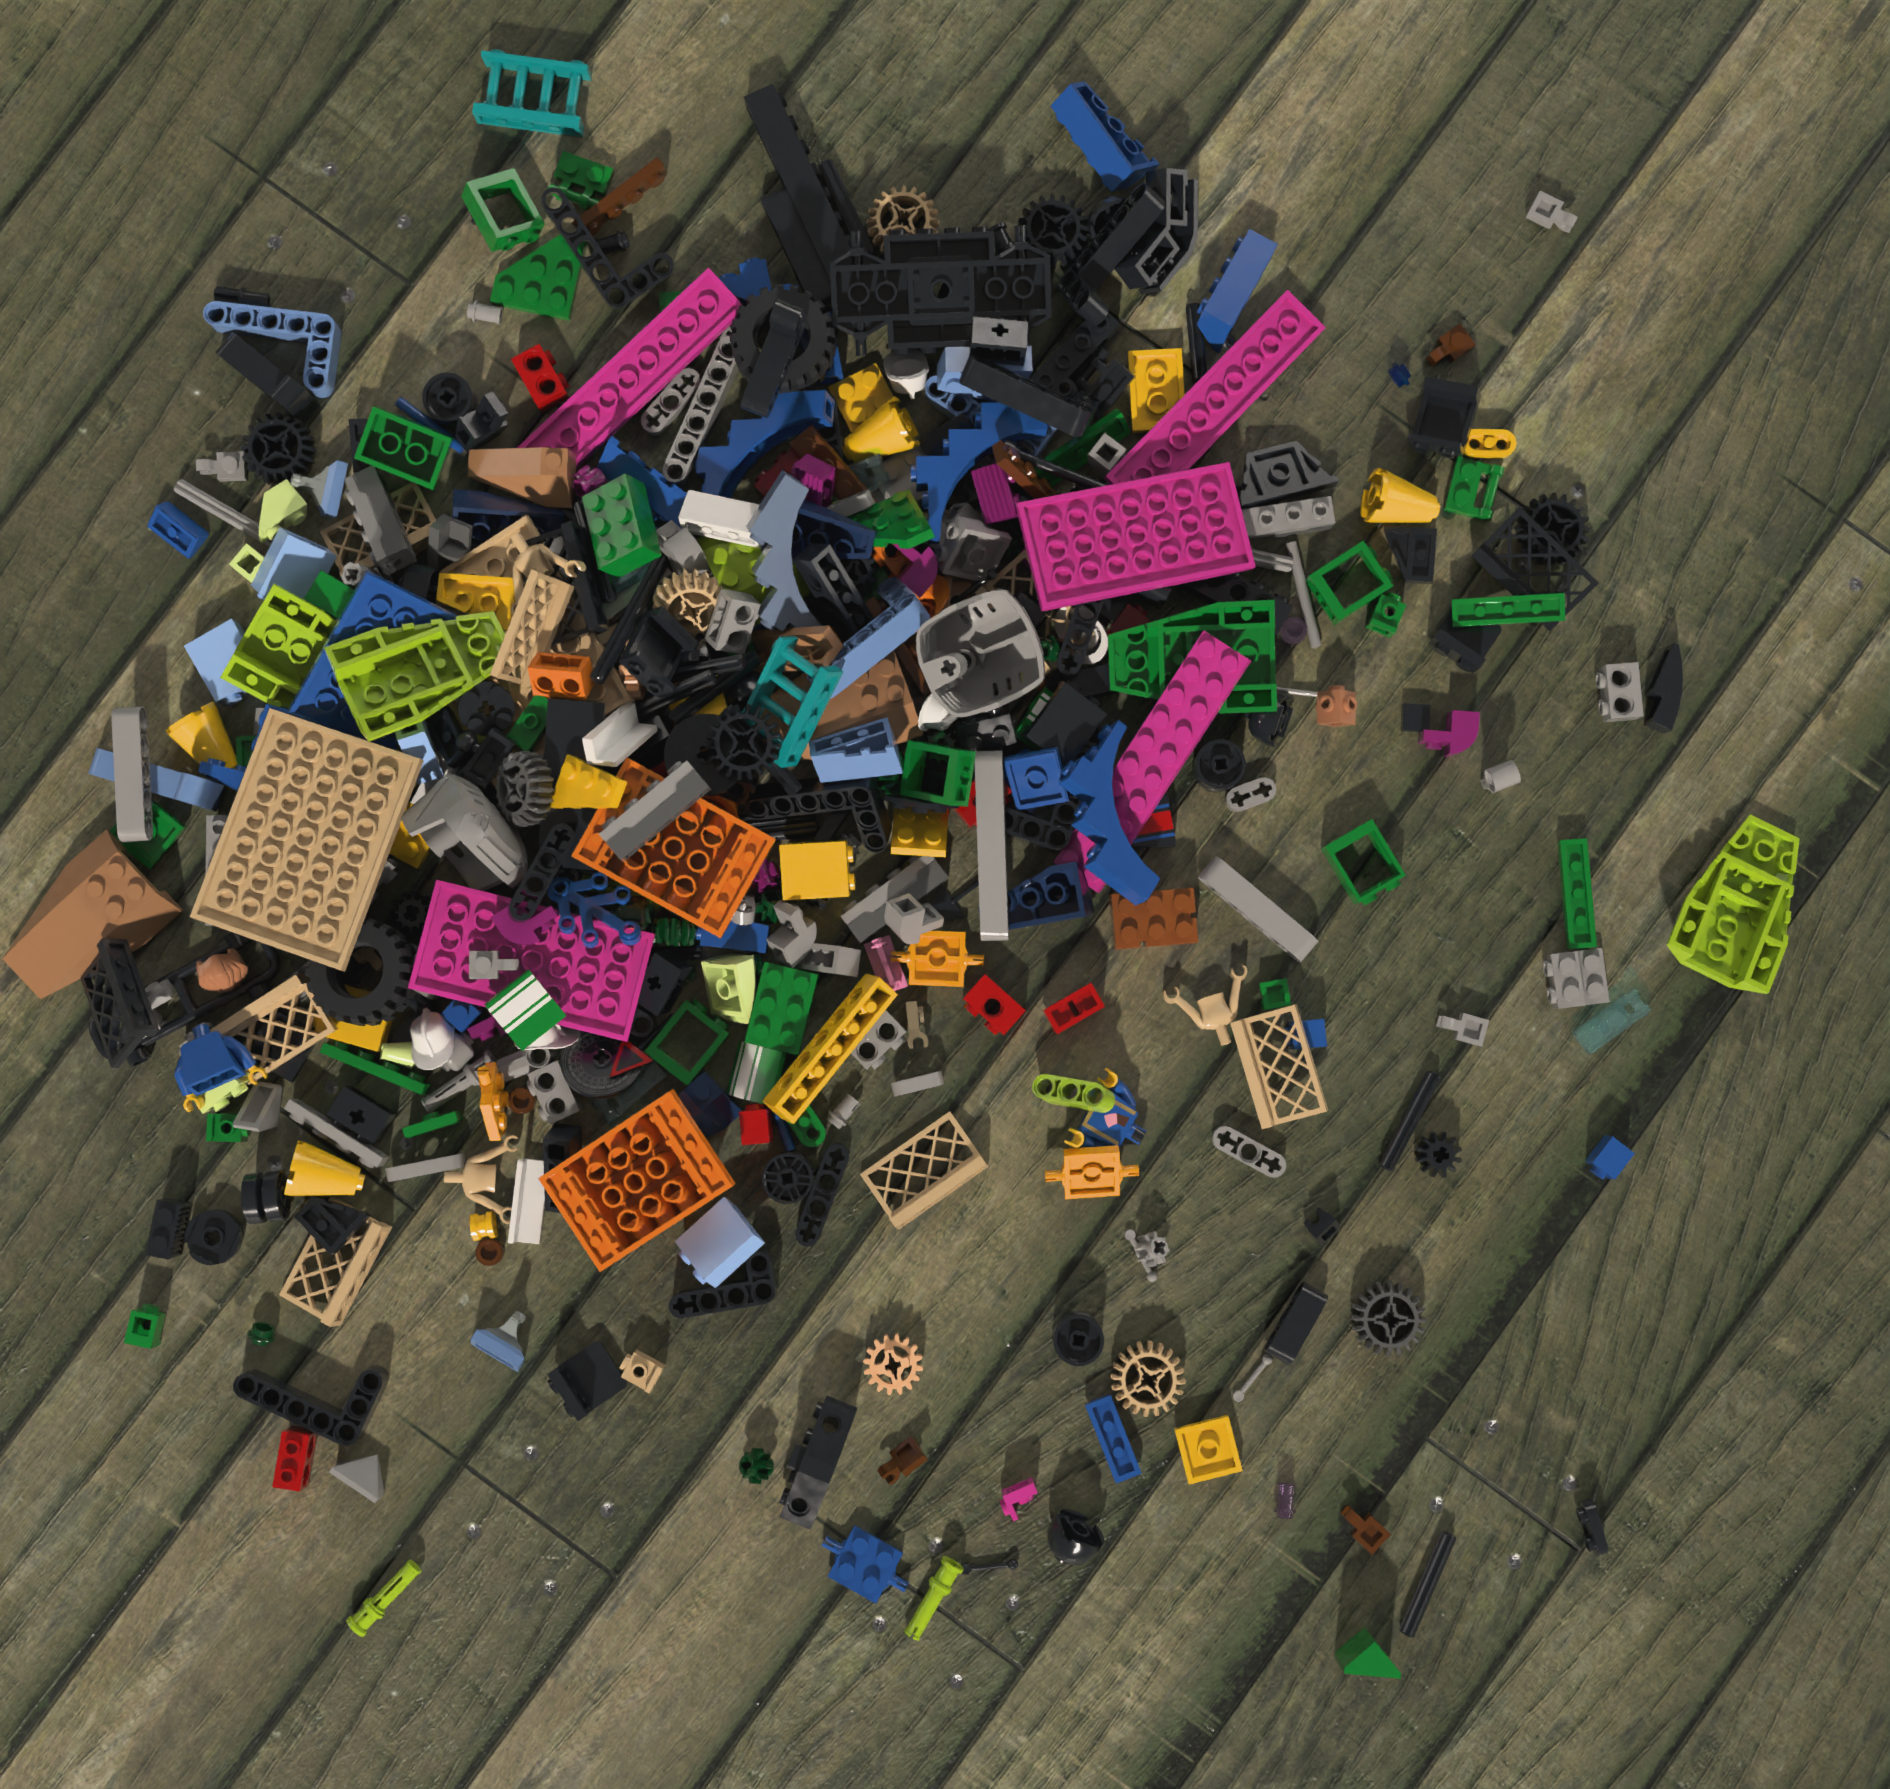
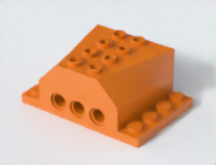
[572,757,776,938]
[538,1089,736,1272]

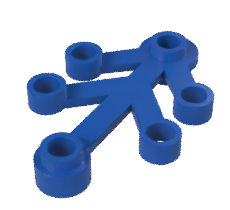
[547,872,642,948]

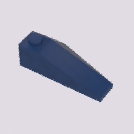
[452,489,564,551]
[760,499,877,559]
[978,861,1095,930]
[678,1071,742,1138]

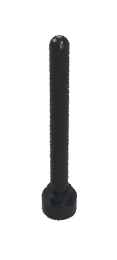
[1005,438,1108,489]

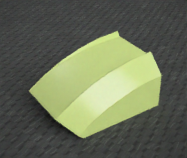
[701,953,756,1024]

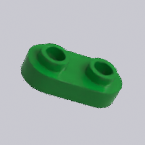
[787,1104,826,1147]

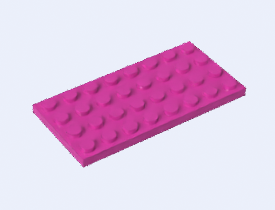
[1016,462,1256,612]
[408,880,655,1042]

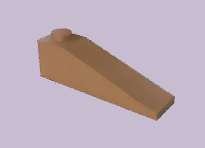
[468,447,576,509]

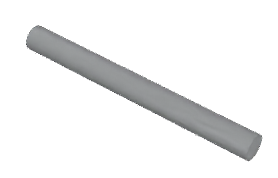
[1286,541,1322,648]

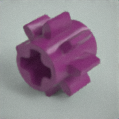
[573,465,607,498]
[750,859,781,893]

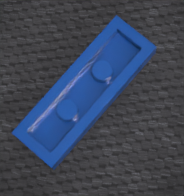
[1085,1394,1142,1484]

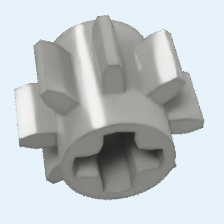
[1134,1231,1170,1268]

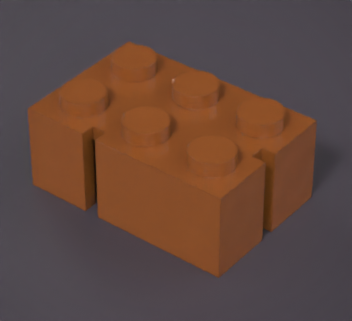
[1109,888,1198,950]

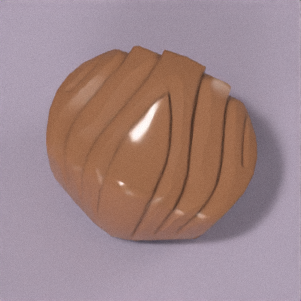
[196,948,248,993]

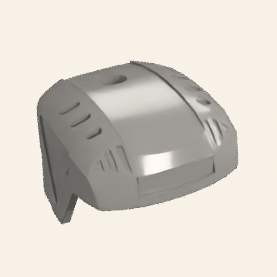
[916,589,1045,717]
[401,773,528,891]

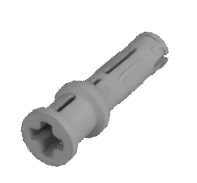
[421,1050,499,1113]

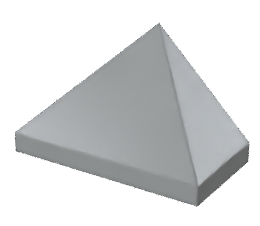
[232,1081,282,1132]
[329,1454,385,1503]

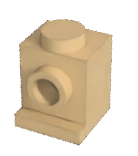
[620,1350,666,1393]

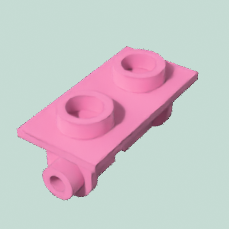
[864,935,908,991]

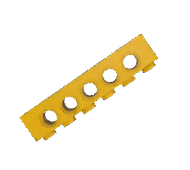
[762,974,898,1124]

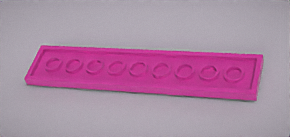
[517,267,742,469]
[1104,290,1326,485]
[1054,630,1251,893]

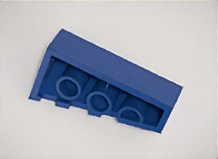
[1051,81,1160,192]
[1197,229,1278,353]
[597,436,687,529]

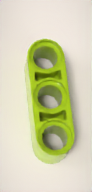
[1032,1074,1115,1113]

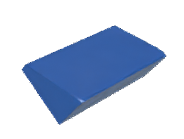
[147,502,210,559]

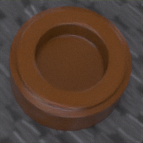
[509,1086,537,1114]
[475,1238,505,1266]

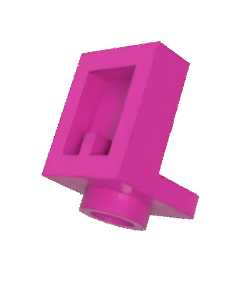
[999,1477,1038,1522]

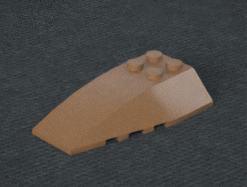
[760,650,923,760]
[2,829,184,999]

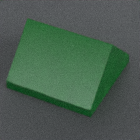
[1334,1627,1401,1679]

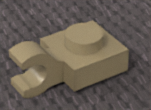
[906,1001,929,1049]

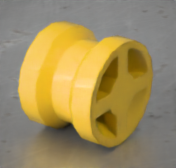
[469,1211,498,1241]

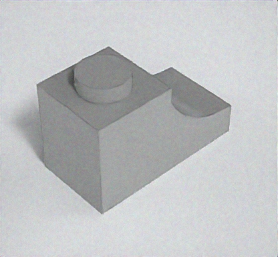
[796,943,861,977]

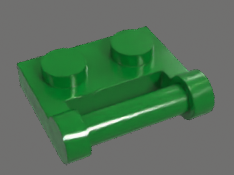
[1443,457,1505,521]

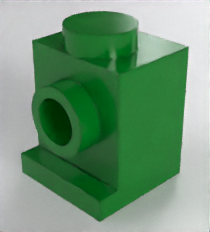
[1365,592,1407,638]
[206,1113,252,1142]
[124,1304,166,1349]

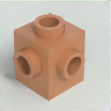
[1316,685,1357,727]

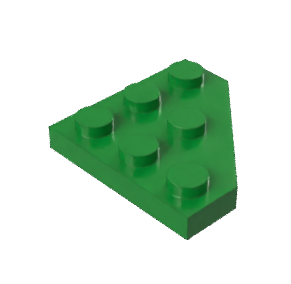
[490,235,587,321]
[847,489,935,549]

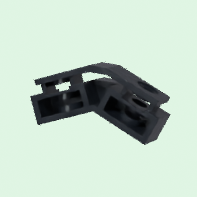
[1115,168,1198,294]
[779,1396,858,1530]

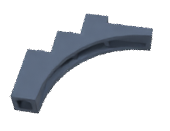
[746,470,841,642]

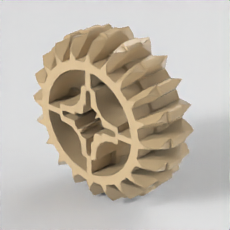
[867,185,939,254]
[652,568,723,638]
[1110,1340,1186,1417]

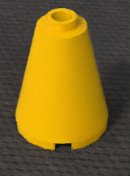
[842,396,920,463]
[1360,468,1440,523]
[165,701,238,770]
[284,1140,365,1196]

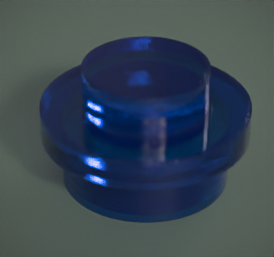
[1387,362,1412,389]

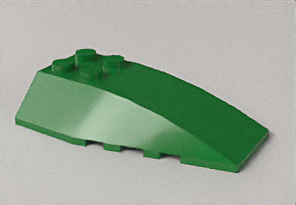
[1108,600,1277,713]

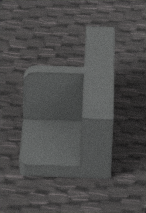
[427,514,472,571]

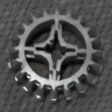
[495,751,554,826]
[1350,1280,1427,1357]

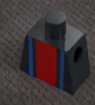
[1131,794,1177,848]

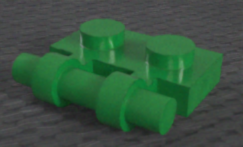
[548,151,615,210]

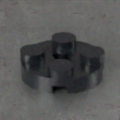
[458,679,515,736]
[184,1209,244,1265]

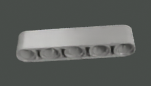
[111,706,153,842]
[1198,856,1318,963]

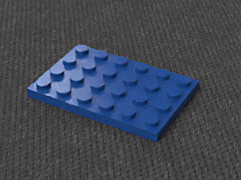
[287,570,458,750]

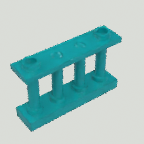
[472,49,592,138]
[742,636,844,768]

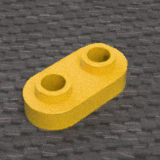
[1464,429,1517,459]

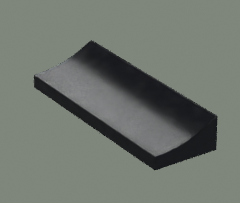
[538,698,605,871]

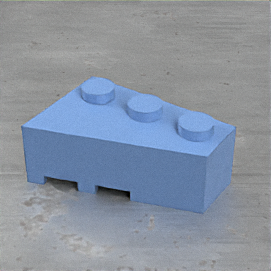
[937,346,1033,403]
[809,717,903,783]

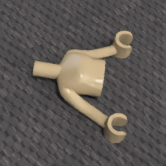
[511,532,586,615]
[1163,964,1248,1046]
[444,1135,519,1224]

